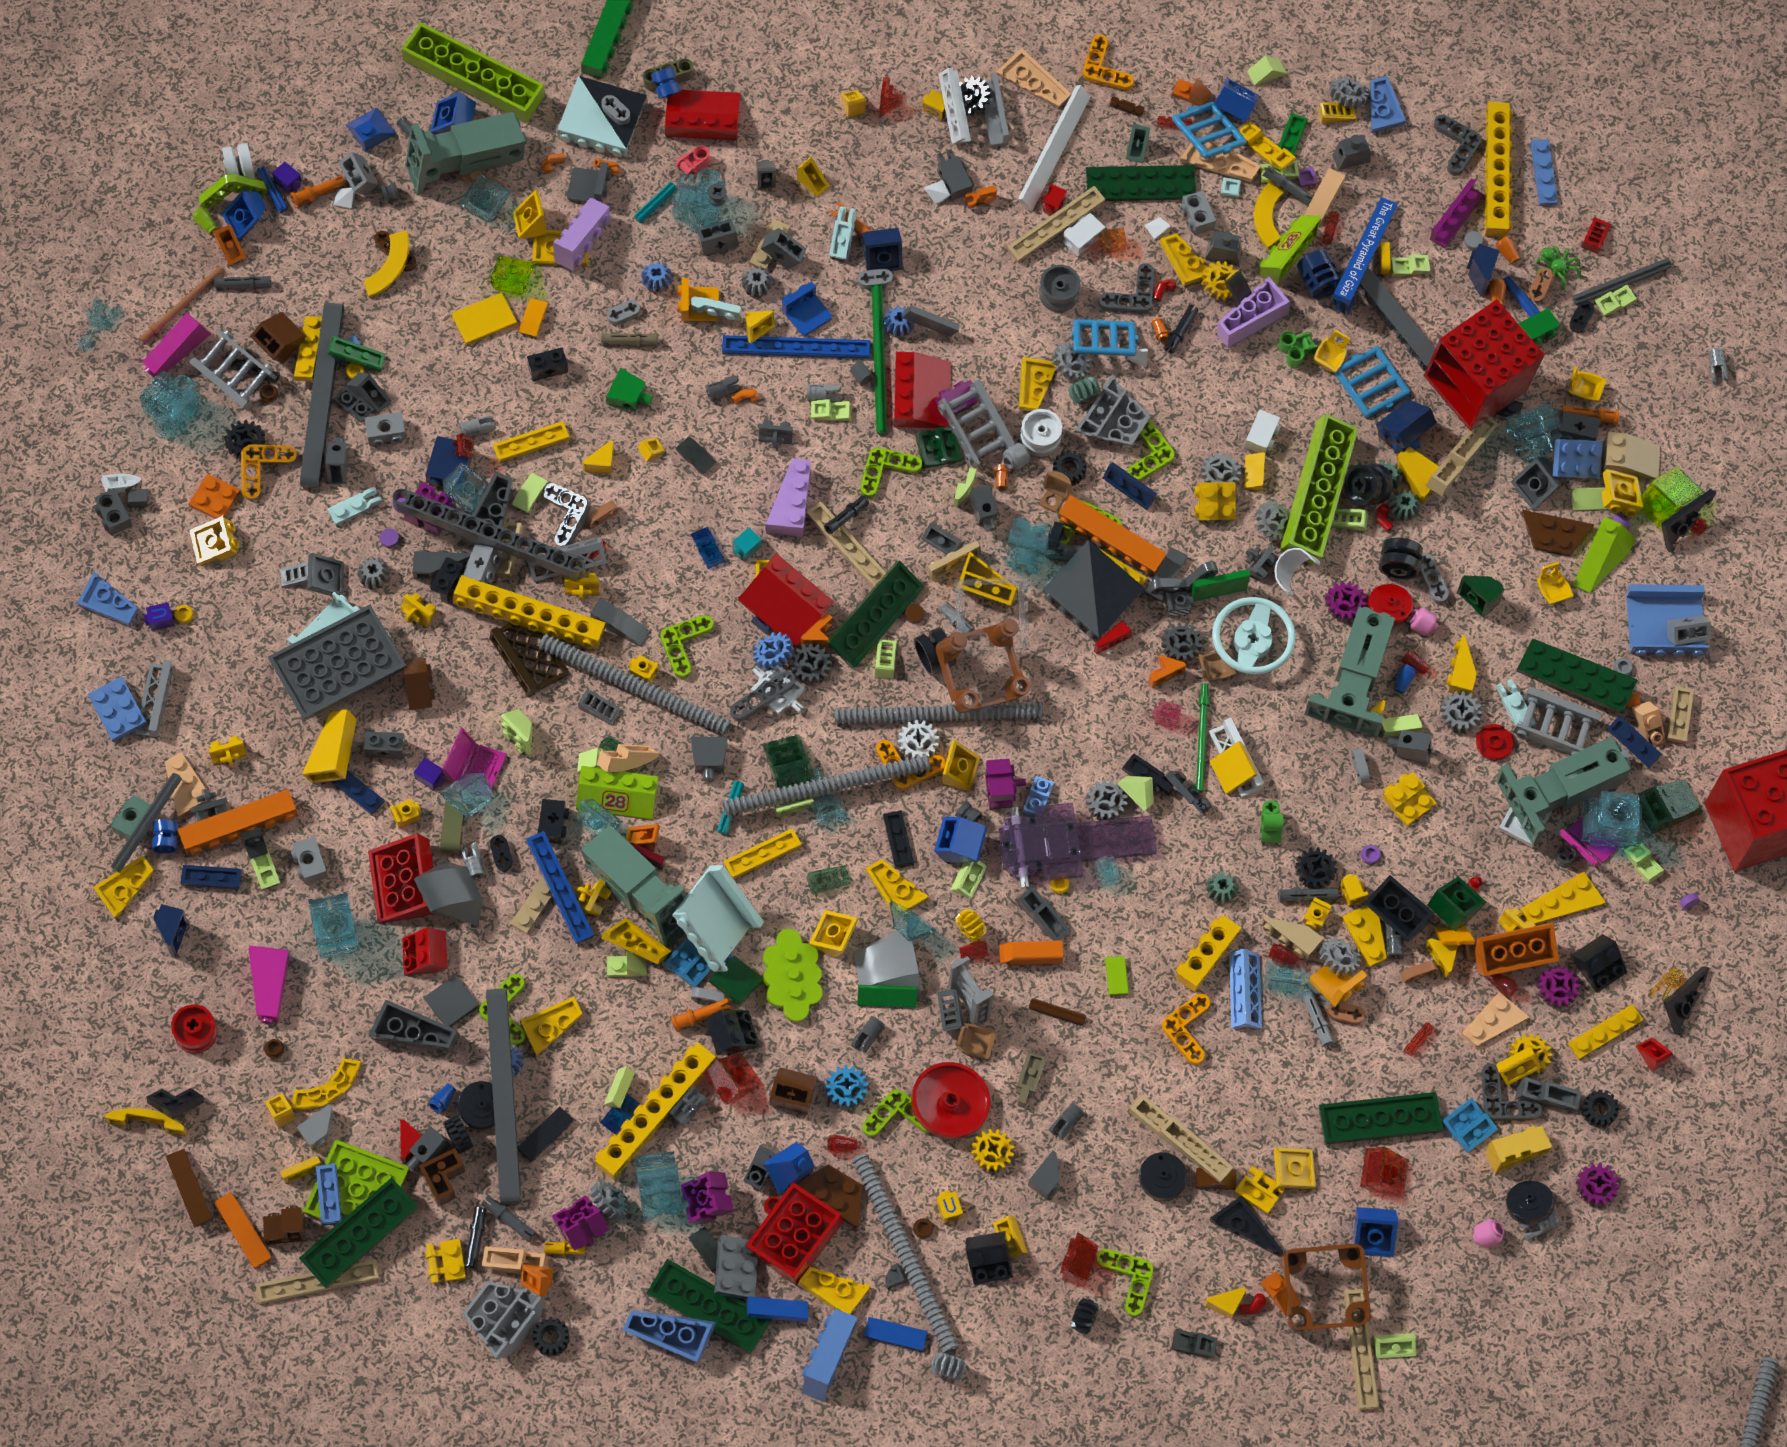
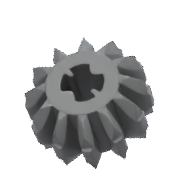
[742,265,772,297]
[357,556,390,589]
[931,1353,966,1381]

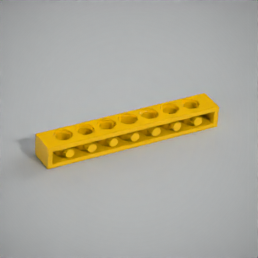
[1485,101,1513,237]
[453,575,606,650]
[595,1042,716,1180]

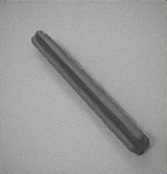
[1572,259,1672,305]
[111,773,182,872]

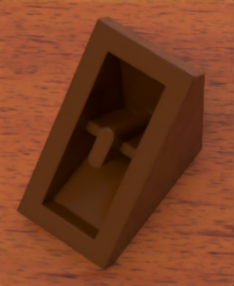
[1196,1168,1236,1190]

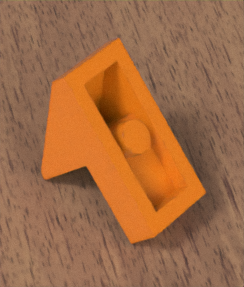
[1172,78,1212,106]
[213,224,246,265]
[800,613,833,647]
[1148,655,1186,688]
[625,824,660,852]
[521,1264,553,1297]
[1260,1271,1301,1315]

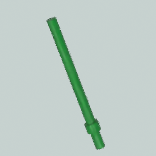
[1196,683,1210,792]

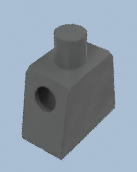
[1332,135,1371,170]
[1205,231,1242,266]
[325,437,349,484]
[968,484,998,532]
[1387,730,1432,766]
[691,737,728,782]
[407,1126,451,1172]

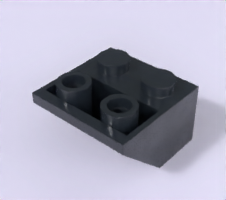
[1572,934,1628,993]
[706,1009,760,1056]
[966,1231,1013,1285]

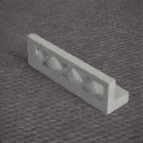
[979,73,1009,147]
[528,537,607,582]
[135,660,174,738]

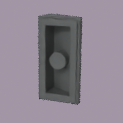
[921,523,964,555]

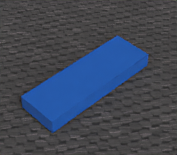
[747,1296,808,1322]
[864,1317,928,1352]

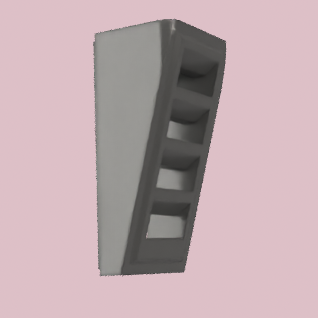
[578,689,621,725]
[937,988,964,1031]

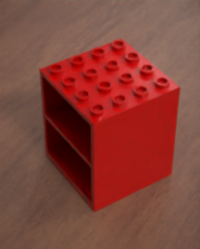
[1424,299,1545,431]
[1704,749,1787,872]

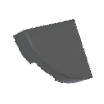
[886,1263,906,1290]

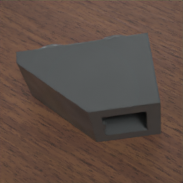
[743,1143,781,1190]

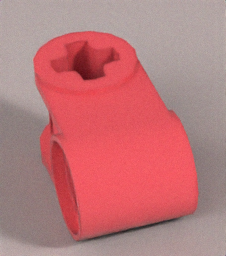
[675,145,710,179]

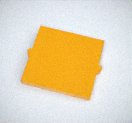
[1434,926,1475,945]

